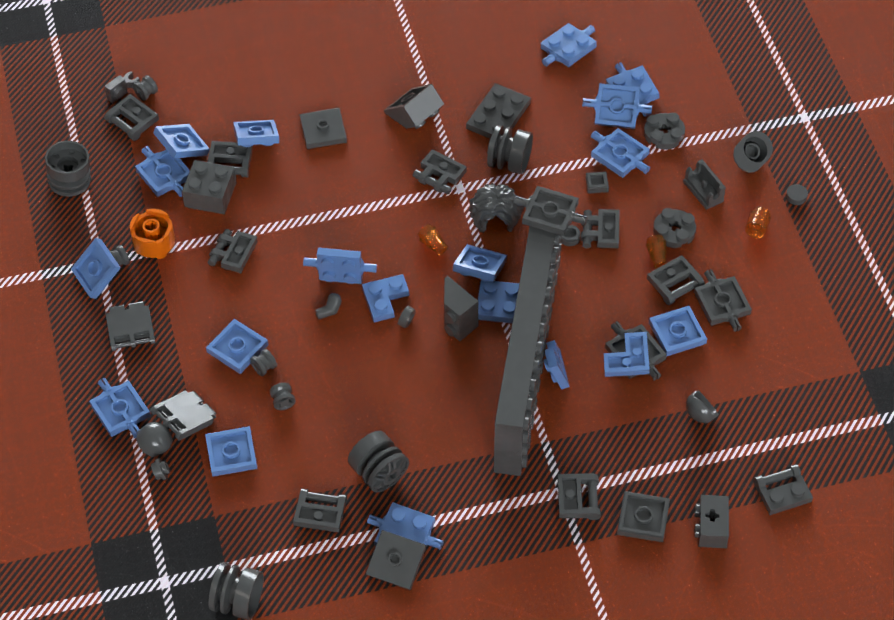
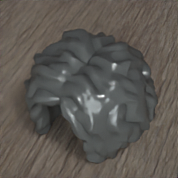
[469,183,524,233]

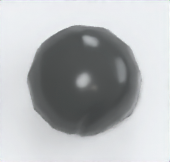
[686,391,719,424]
[136,422,173,457]

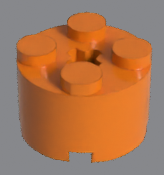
[130,209,175,259]

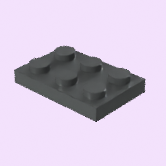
[466,83,531,139]

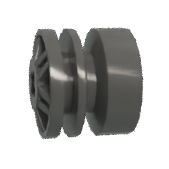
[487,125,533,174]
[45,140,91,197]
[348,431,409,492]
[208,562,264,620]

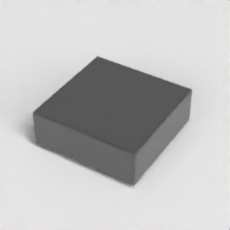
[585,172,609,194]

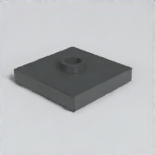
[300,107,347,149]
[617,491,670,542]
[366,530,427,590]

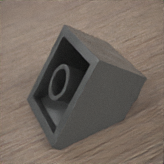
[384,84,444,129]
[444,276,479,341]

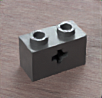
[694,495,729,548]

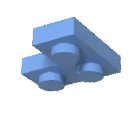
[362,274,409,323]
[604,332,650,377]
[544,340,570,390]

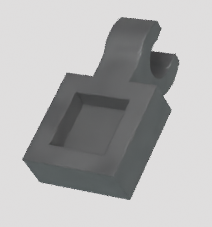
[104,71,140,104]

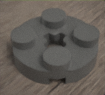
[644,112,685,150]
[653,208,696,248]

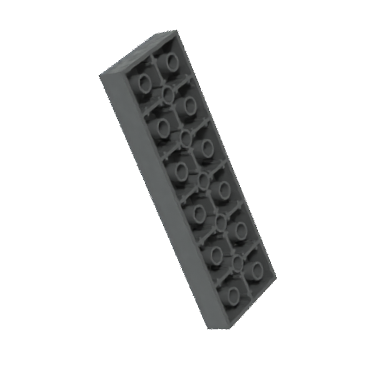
[494,226,562,476]

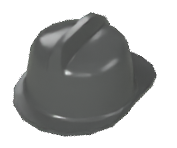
[733,131,773,173]

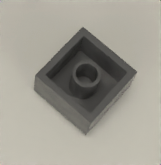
[182,160,237,215]

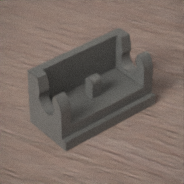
[683,159,726,210]

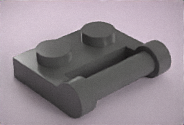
[104,94,159,141]
[207,141,253,178]
[647,255,705,305]
[753,464,813,515]
[557,473,601,520]
[293,488,347,533]

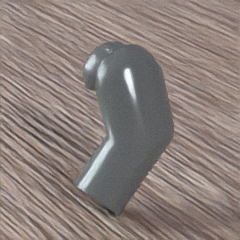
[315,293,342,320]

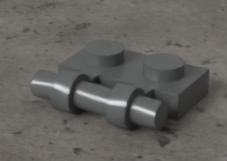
[413,149,467,194]
[581,209,620,248]
[208,229,258,273]

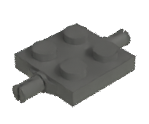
[514,186,588,236]
[694,269,752,332]
[605,321,667,380]

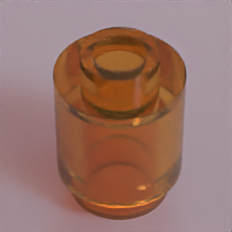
[745,207,771,238]

